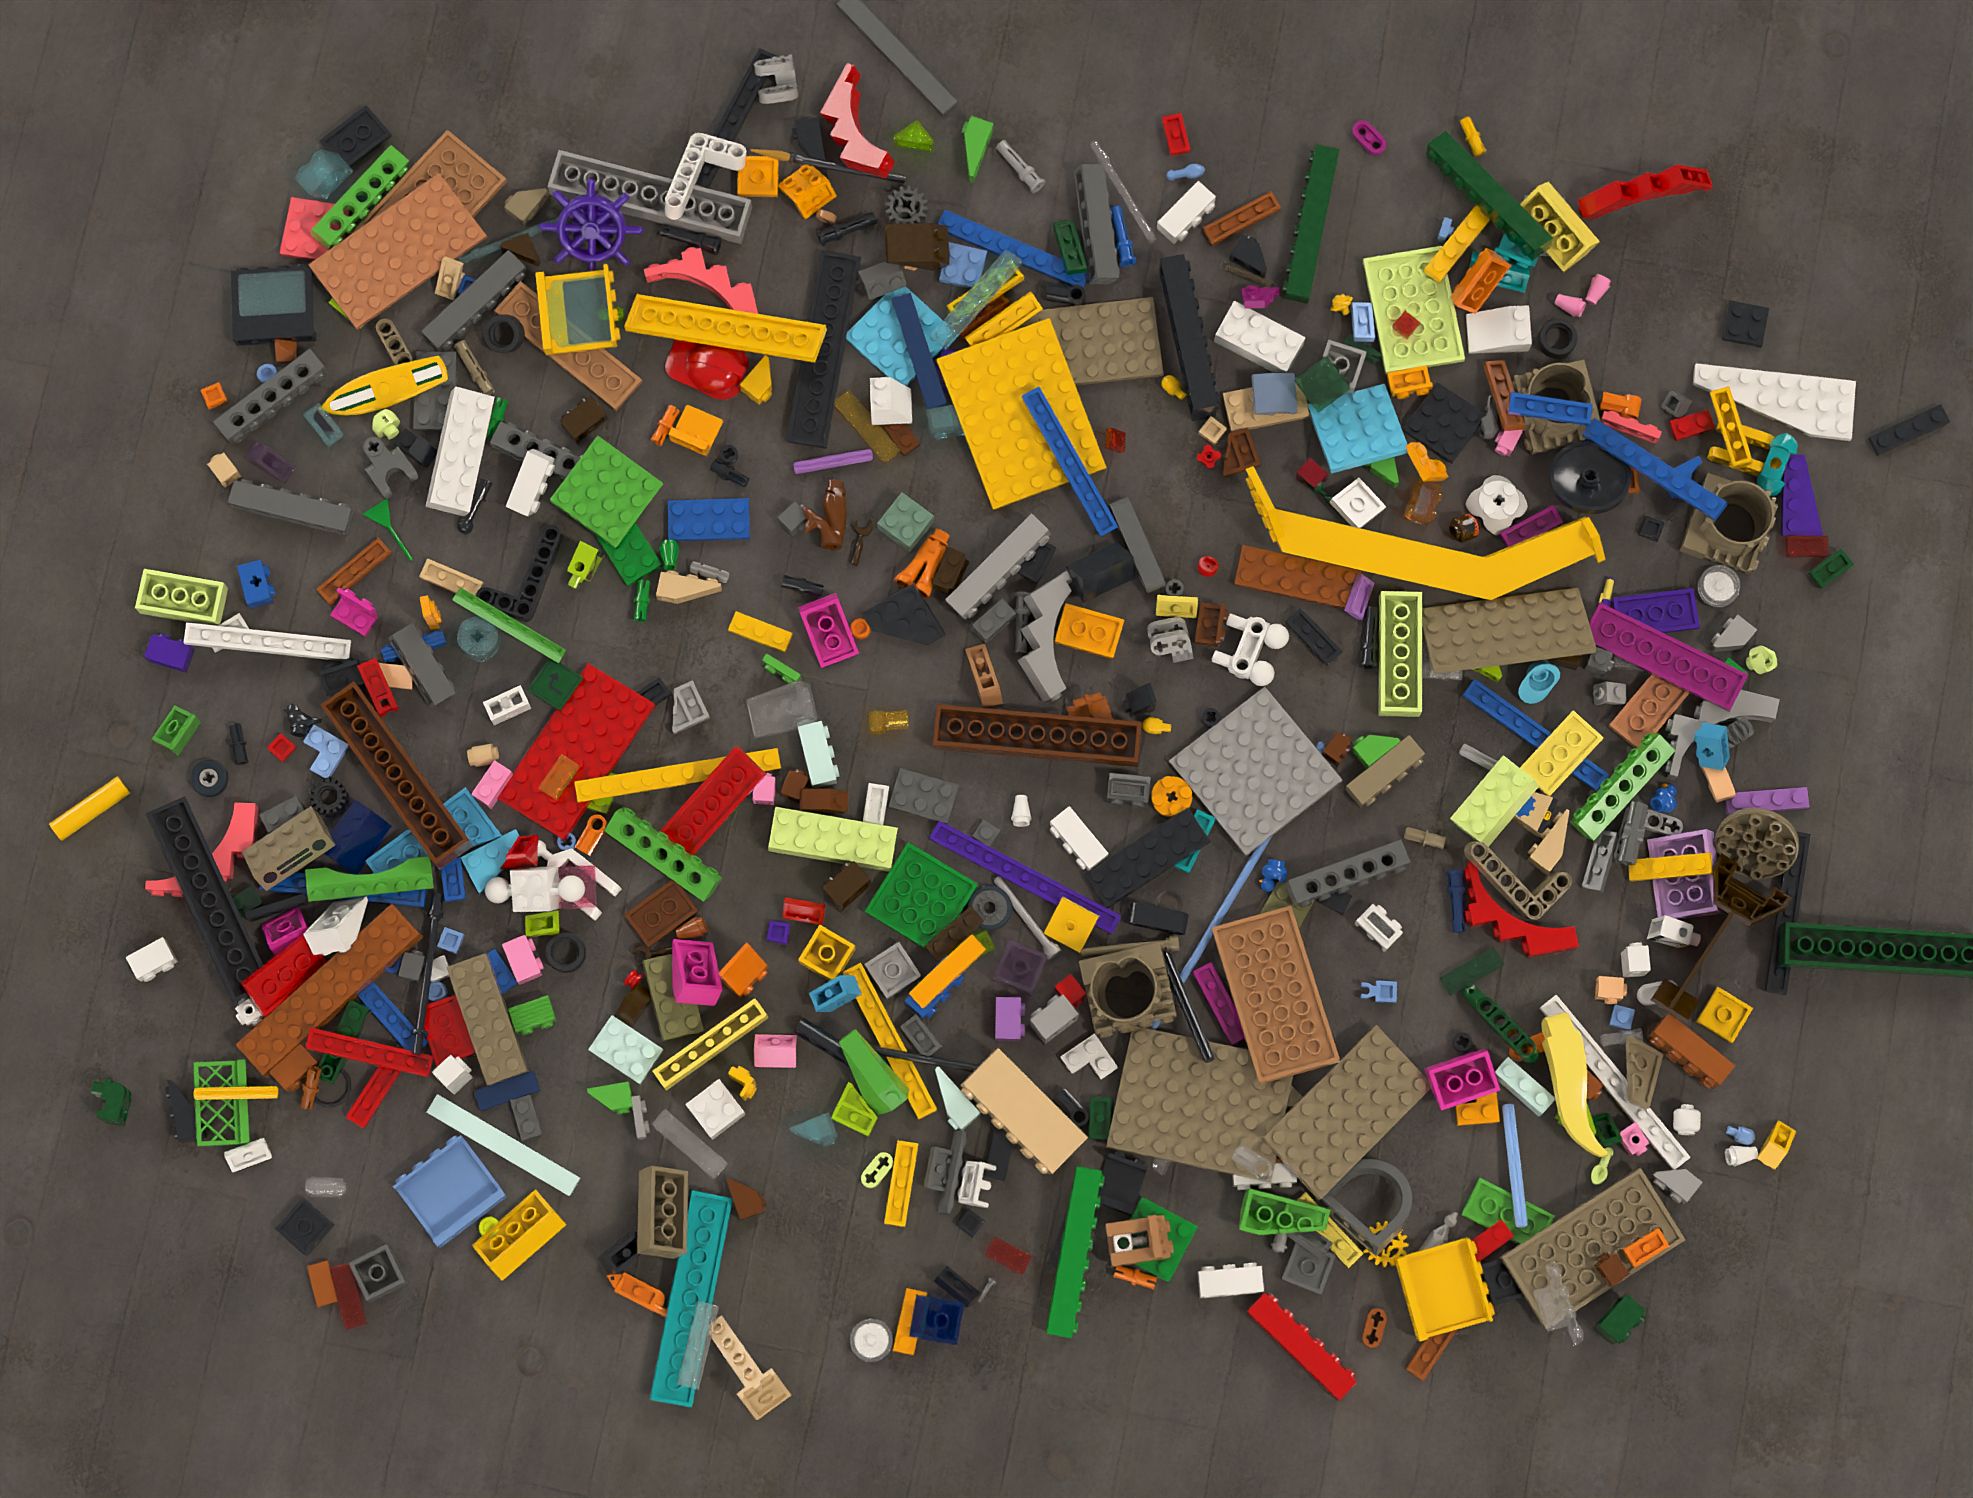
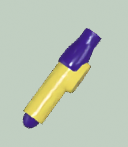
[1599,577,1614,606]

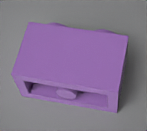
[995,997,1025,1042]

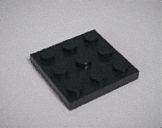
[1402,382,1486,464]

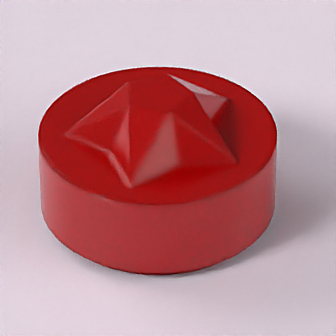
[1197,556,1219,577]

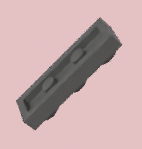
[1582,830,1620,893]

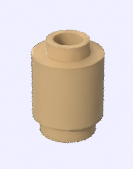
[467,744,499,767]

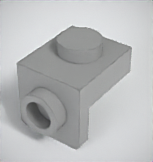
[1593,682,1626,705]

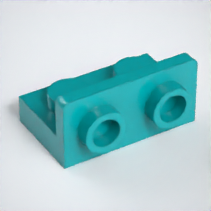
[1495,233,1539,268]

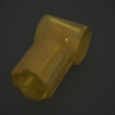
[867,710,909,735]

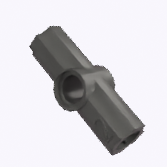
[1617,801,1648,866]

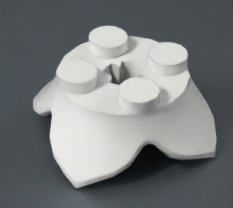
[1465,475,1528,536]

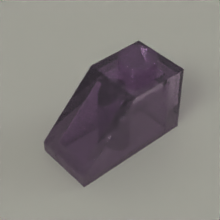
[245,441,296,483]

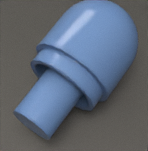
[1726,1126,1755,1145]

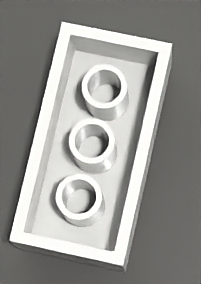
[1214,301,1305,373]

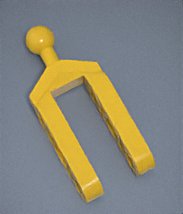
[1707,422,1782,476]

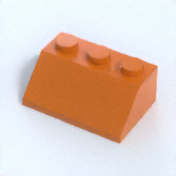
[1450,248,1511,314]

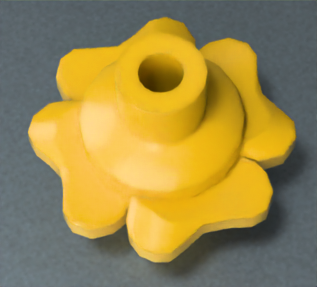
[1330,294,1353,315]

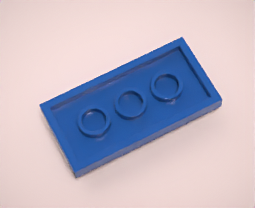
[668,498,750,542]

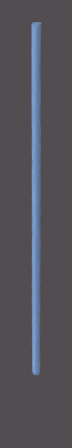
[1147,742,1326,1030]

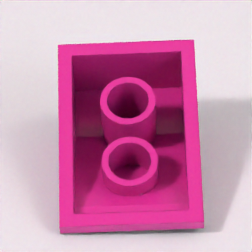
[798,593,859,668]
[672,939,723,1006]

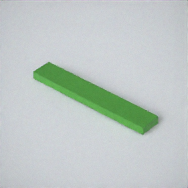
[453,588,566,663]

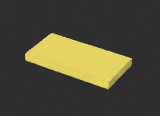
[1520,711,1604,797]

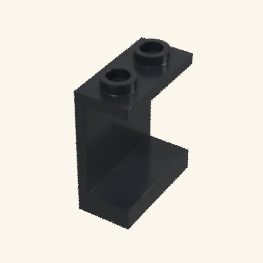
[1098,1151,1148,1216]

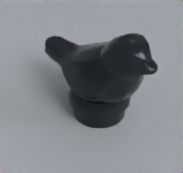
[283,704,322,737]

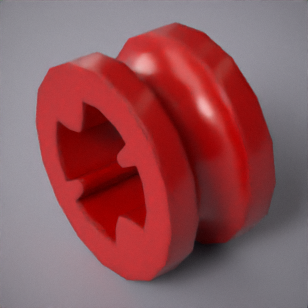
[624,969,643,990]

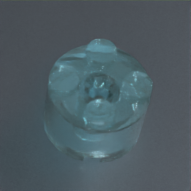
[457,616,501,662]

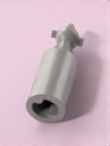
[1418,1212,1458,1251]

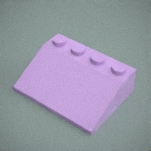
[1647,829,1725,919]

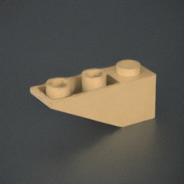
[656,570,722,604]
[1527,809,1569,875]

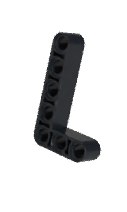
[476,525,562,622]

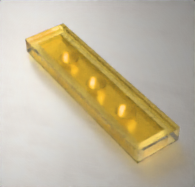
[835,390,900,464]

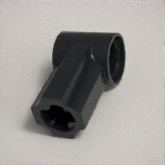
[1046,283,1086,306]
[1052,1089,1089,1129]

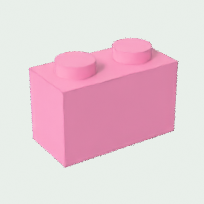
[471,760,513,809]
[502,935,544,985]

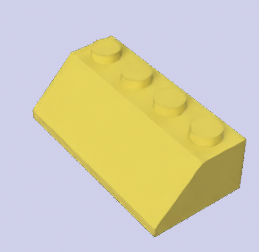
[1520,182,1600,272]

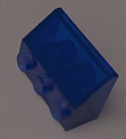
[323,799,392,875]

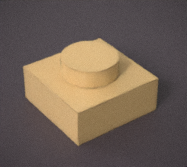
[1198,417,1227,445]

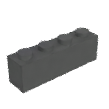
[388,623,455,708]

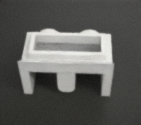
[1355,904,1403,952]
[958,1161,996,1208]

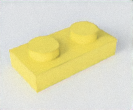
[1156,595,1198,618]

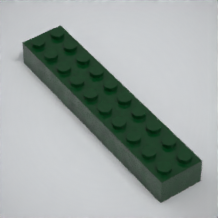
[1778,922,1973,979]

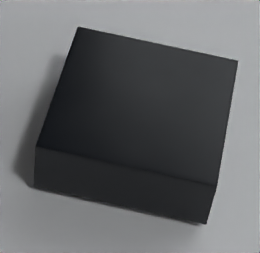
[1638,515,1665,542]
[956,1208,985,1238]

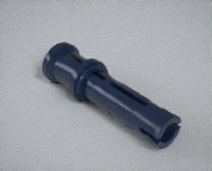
[1445,870,1466,933]

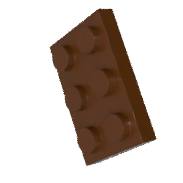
[624,880,699,948]

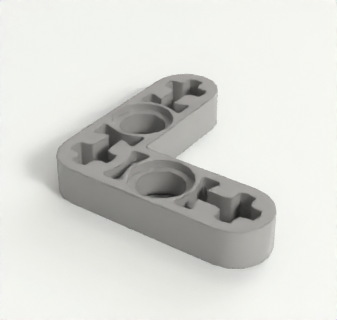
[1613,807,1683,863]

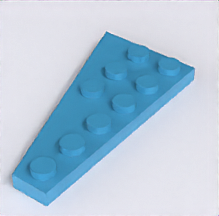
[365,787,502,873]

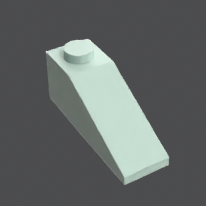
[935,1066,980,1131]

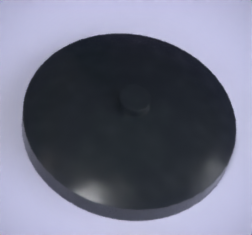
[1549,440,1631,514]

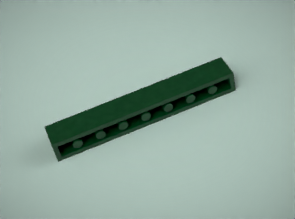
[1426,131,1553,261]
[1282,144,1340,304]

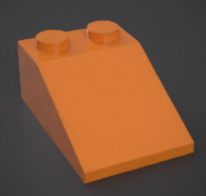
[718,942,768,999]

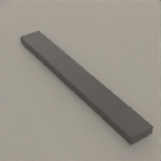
[837,0,957,116]

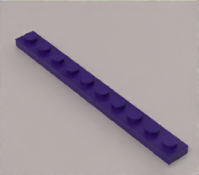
[929,821,1121,935]

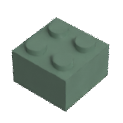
[877,492,934,553]

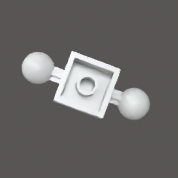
[485,866,585,912]

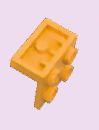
[778,165,836,219]
[668,405,723,457]

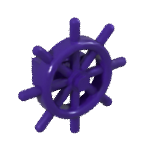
[539,178,644,272]

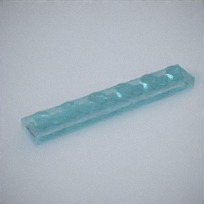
[930,249,1022,350]

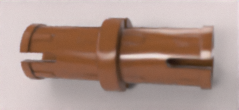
[300,1066,322,1110]

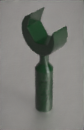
[1306,482,1341,516]

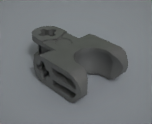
[363,437,419,500]

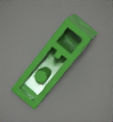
[962,116,994,183]

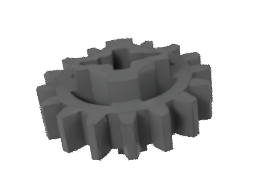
[885,186,928,223]

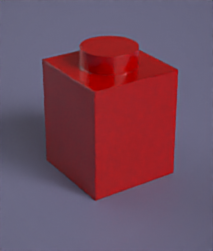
[1054,974,1086,1008]

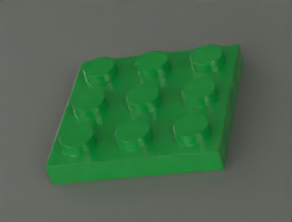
[1117,1197,1198,1283]

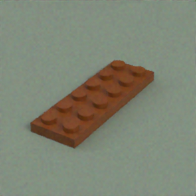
[1234,545,1362,609]

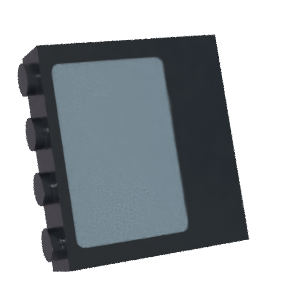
[231,264,317,346]

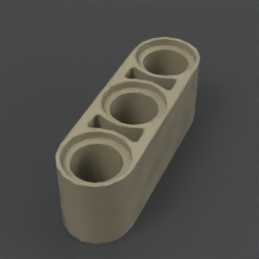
[376,319,413,365]

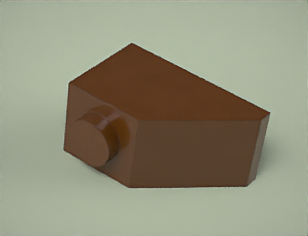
[800,789,848,815]
[726,1179,767,1221]

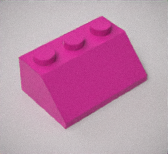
[1424,1048,1500,1110]

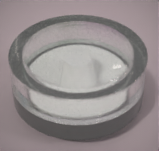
[1697,565,1740,608]
[850,1319,893,1362]

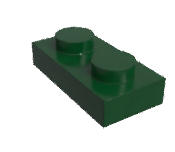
[1808,548,1854,589]
[1089,1097,1111,1140]

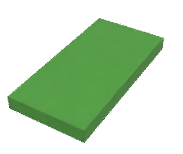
[1461,1178,1555,1245]

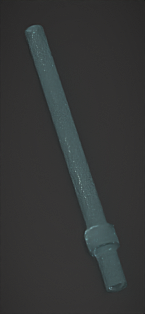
[458,216,571,264]

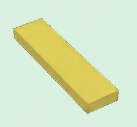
[1297,1192,1364,1268]

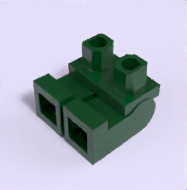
[91,1079,132,1127]

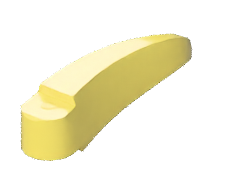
[1542,1012,1608,1157]

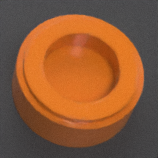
[850,618,871,640]

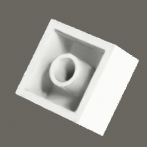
[686,1079,746,1140]

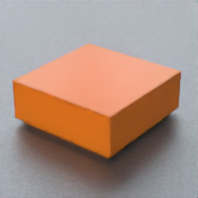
[201,382,228,409]

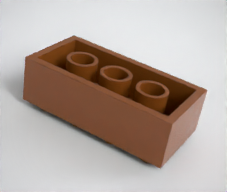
[1647,1013,1735,1090]

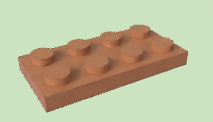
[1608,674,1690,748]

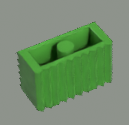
[508,995,557,1036]

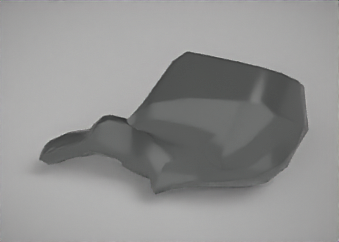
[1478,395,1499,439]

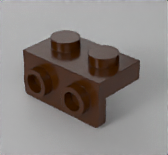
[1194,602,1228,647]

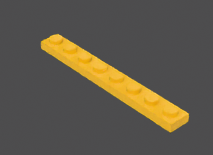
[842,963,937,1120]

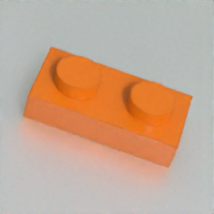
[1622,1228,1670,1268]

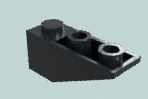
[165,1080,207,1144]

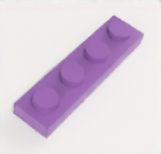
[1725,787,1809,815]

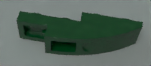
[318,999,370,1085]

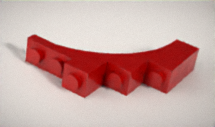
[1463,862,1579,958]

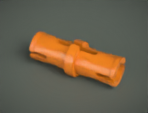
[650,405,680,446]
[1113,1266,1157,1290]

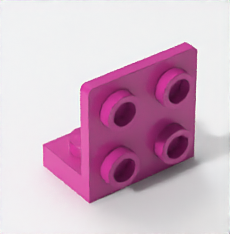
[330,588,379,638]

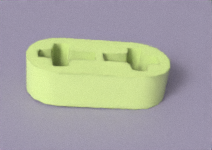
[861,1152,893,1188]

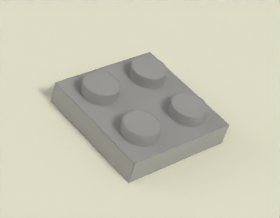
[864,942,922,999]

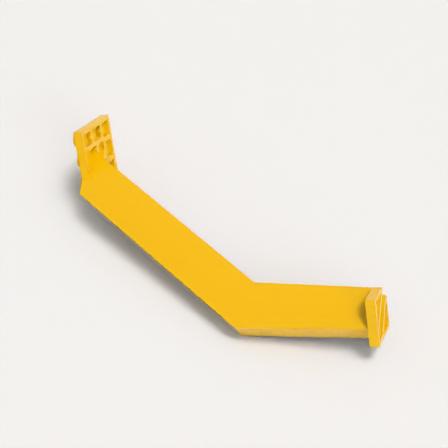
[1246,466,1606,600]

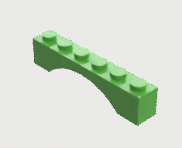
[305,856,434,902]

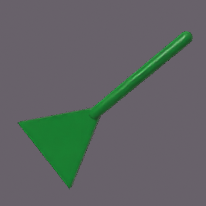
[362,499,413,561]

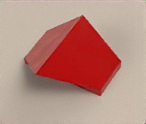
[499,835,539,870]

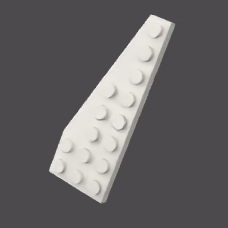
[1693,364,1856,441]

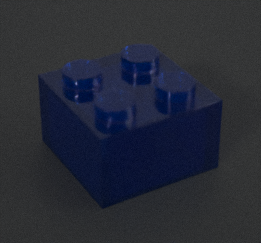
[909,1295,964,1345]

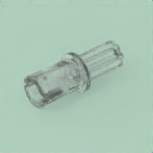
[1600,1028,1643,1046]

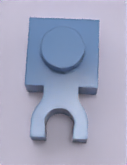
[1361,981,1397,1003]

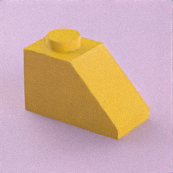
[740,355,772,405]
[1757,1120,1796,1169]

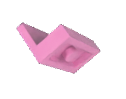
[754,1034,797,1068]

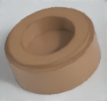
[816,209,837,224]

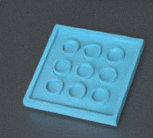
[846,286,957,386]
[1308,384,1408,474]

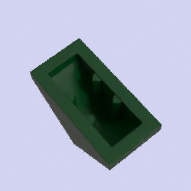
[1592,1113,1623,1148]

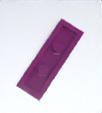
[1500,506,1563,547]

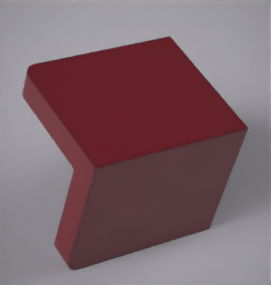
[1296,458,1328,488]

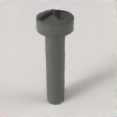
[976,1277,997,1303]

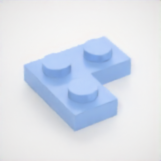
[303,725,350,779]

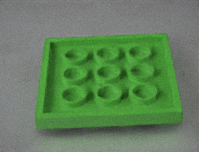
[550,436,664,549]

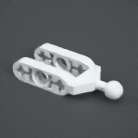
[538,840,622,921]

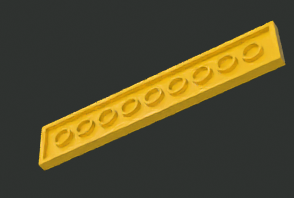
[624,294,827,362]

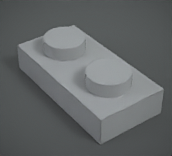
[631,1095,650,1140]

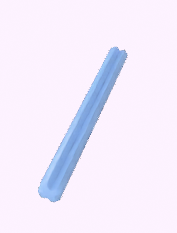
[1502,1104,1528,1228]

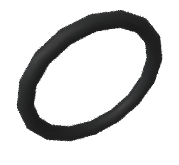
[314,1069,351,1107]

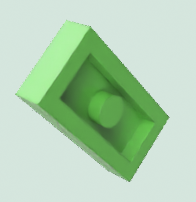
[762,653,802,686]

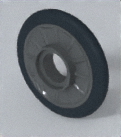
[967,885,1012,931]

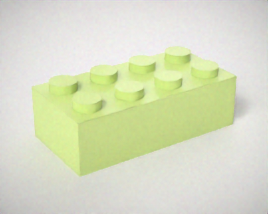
[135,569,228,626]
[1450,755,1539,847]

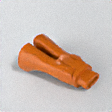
[894,529,950,599]

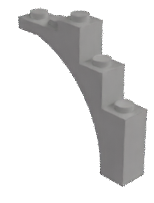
[1664,690,1780,780]

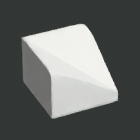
[431,955,450,982]

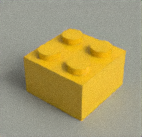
[798,925,856,981]

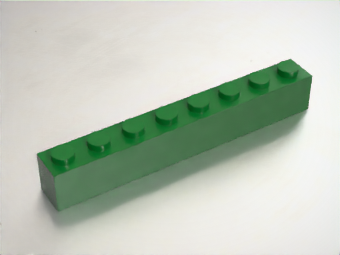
[1045,1165,1105,1338]

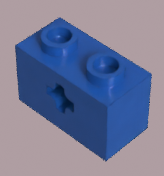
[237,560,276,609]

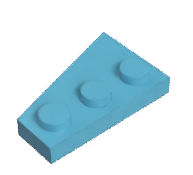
[461,829,519,894]

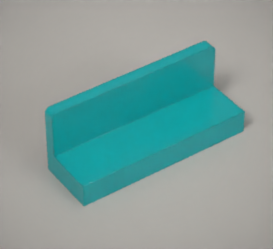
[1469,251,1531,293]

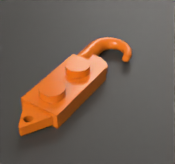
[607,1272,667,1318]

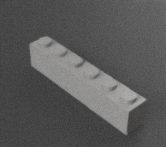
[946,513,1051,620]

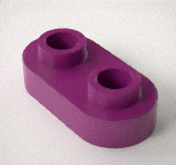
[1352,120,1386,156]

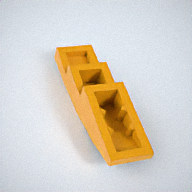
[909,934,987,1008]

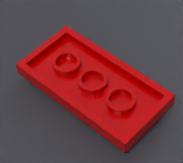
[241,934,327,1017]

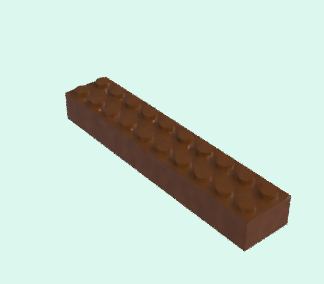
[320,681,473,870]
[933,704,1142,767]

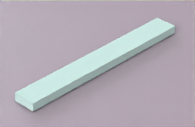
[427,1094,581,1196]

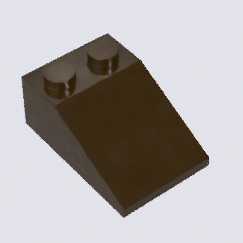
[884,223,950,271]

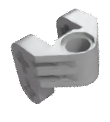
[754,54,798,104]
[1147,617,1193,663]

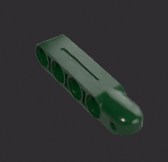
[1463,984,1539,1063]

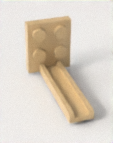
[707,1315,791,1420]

